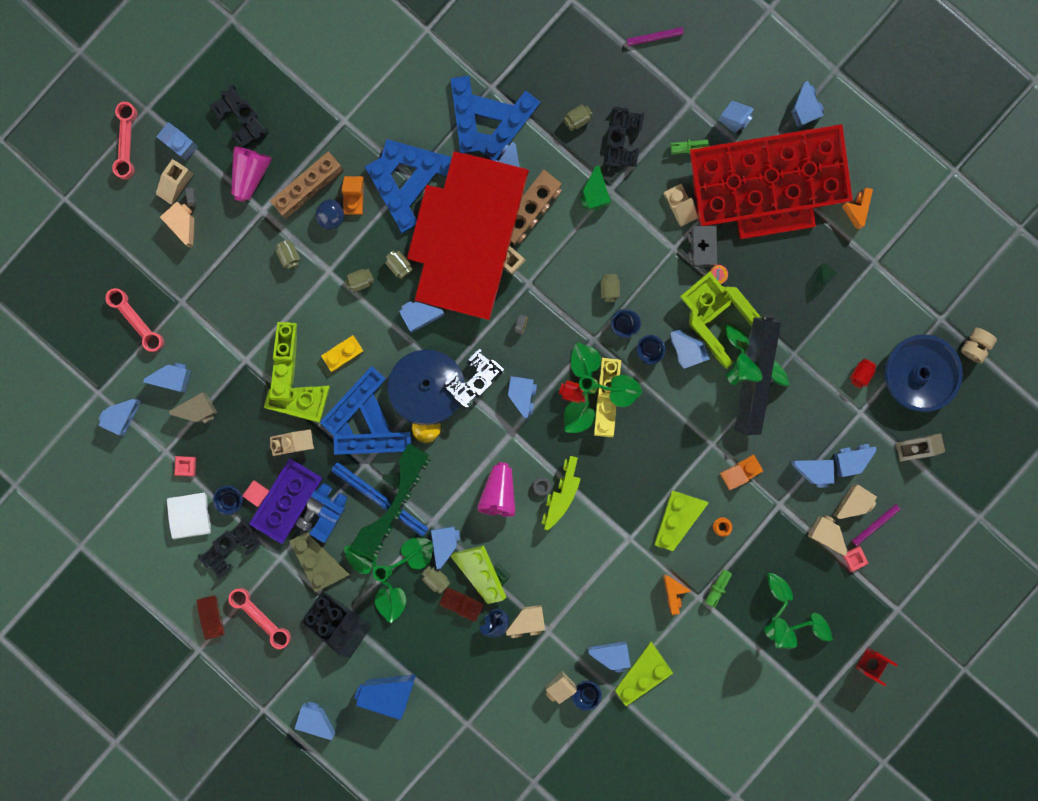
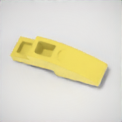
[594,358,621,438]

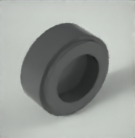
[186,187,197,207]
[515,314,528,334]
[533,477,552,496]

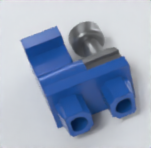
[295,483,348,543]

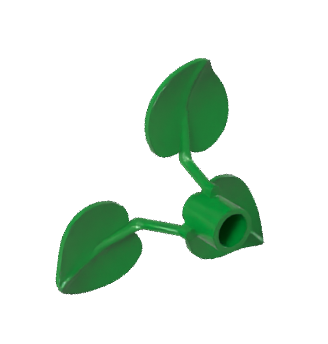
[725,324,790,387]
[564,342,642,433]
[344,537,433,623]
[764,573,833,649]

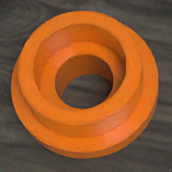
[713,517,732,537]

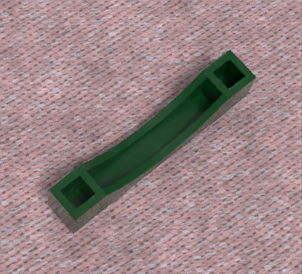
[351,443,431,557]

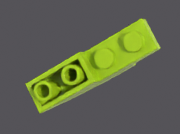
[270,322,297,401]
[541,456,581,530]

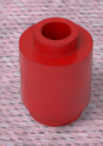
[850,358,876,388]
[559,380,585,403]

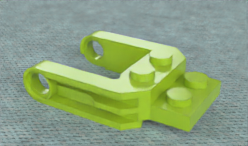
[680,272,760,369]

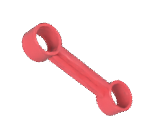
[112,102,137,180]
[106,288,164,352]
[229,588,291,649]

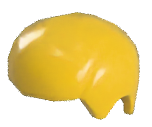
[412,423,441,444]

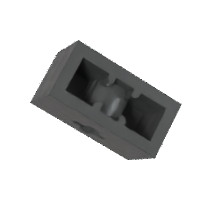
[688,226,717,267]

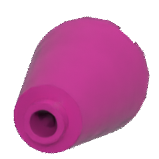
[231,147,272,202]
[477,462,516,517]

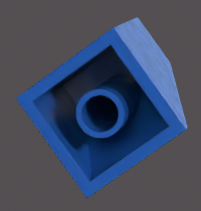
[354,675,416,720]

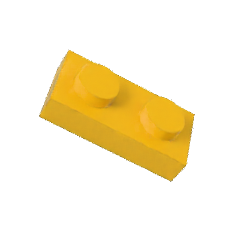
[321,335,364,372]

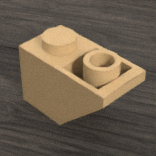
[156,159,194,205]
[270,430,314,456]
[506,605,545,638]

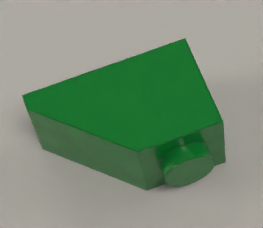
[580,166,611,212]

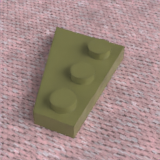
[289,532,350,592]

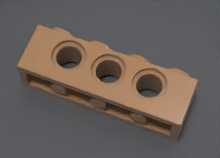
[270,151,344,219]
[510,170,562,246]

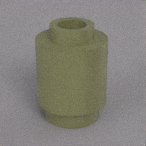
[563,104,593,131]
[276,240,301,270]
[385,251,413,280]
[345,268,375,293]
[601,274,620,302]
[421,565,450,594]

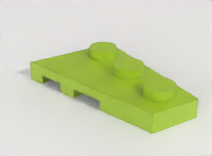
[451,546,506,604]
[615,641,673,706]

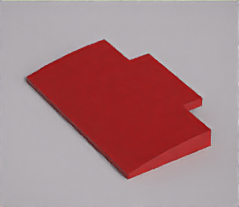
[690,124,853,239]
[407,152,529,320]

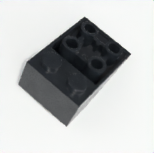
[301,590,372,658]

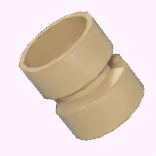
[960,328,997,364]

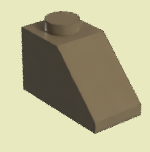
[169,392,217,424]
[896,433,945,461]

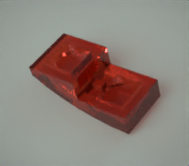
[439,586,484,622]
[196,595,225,640]

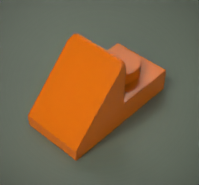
[342,176,364,215]
[842,187,873,229]
[720,454,763,490]
[663,574,691,615]

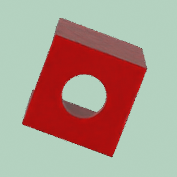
[856,647,898,686]

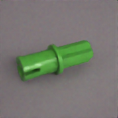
[670,139,709,155]
[704,570,732,608]

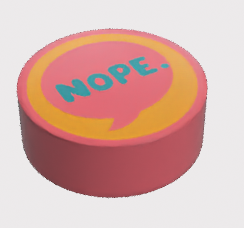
[709,265,728,284]

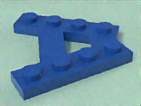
[451,76,541,161]
[365,139,452,234]
[320,366,411,455]

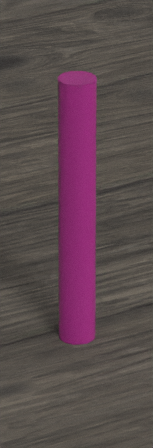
[626,27,684,46]
[852,504,901,547]

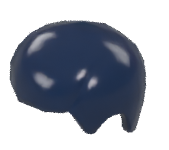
[315,199,345,230]
[610,309,641,338]
[636,335,666,364]
[212,486,243,515]
[480,609,509,638]
[572,681,602,711]

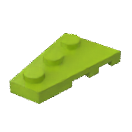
[264,386,330,423]
[654,490,709,551]

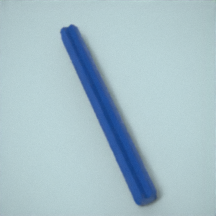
[332,463,428,536]

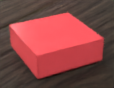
[174,456,196,476]
[243,480,269,507]
[842,546,869,572]

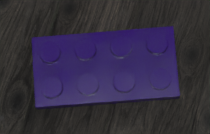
[250,458,323,544]

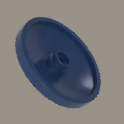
[884,335,963,412]
[388,350,465,425]

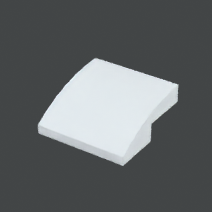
[167,493,211,539]

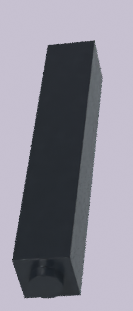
[734,315,781,436]

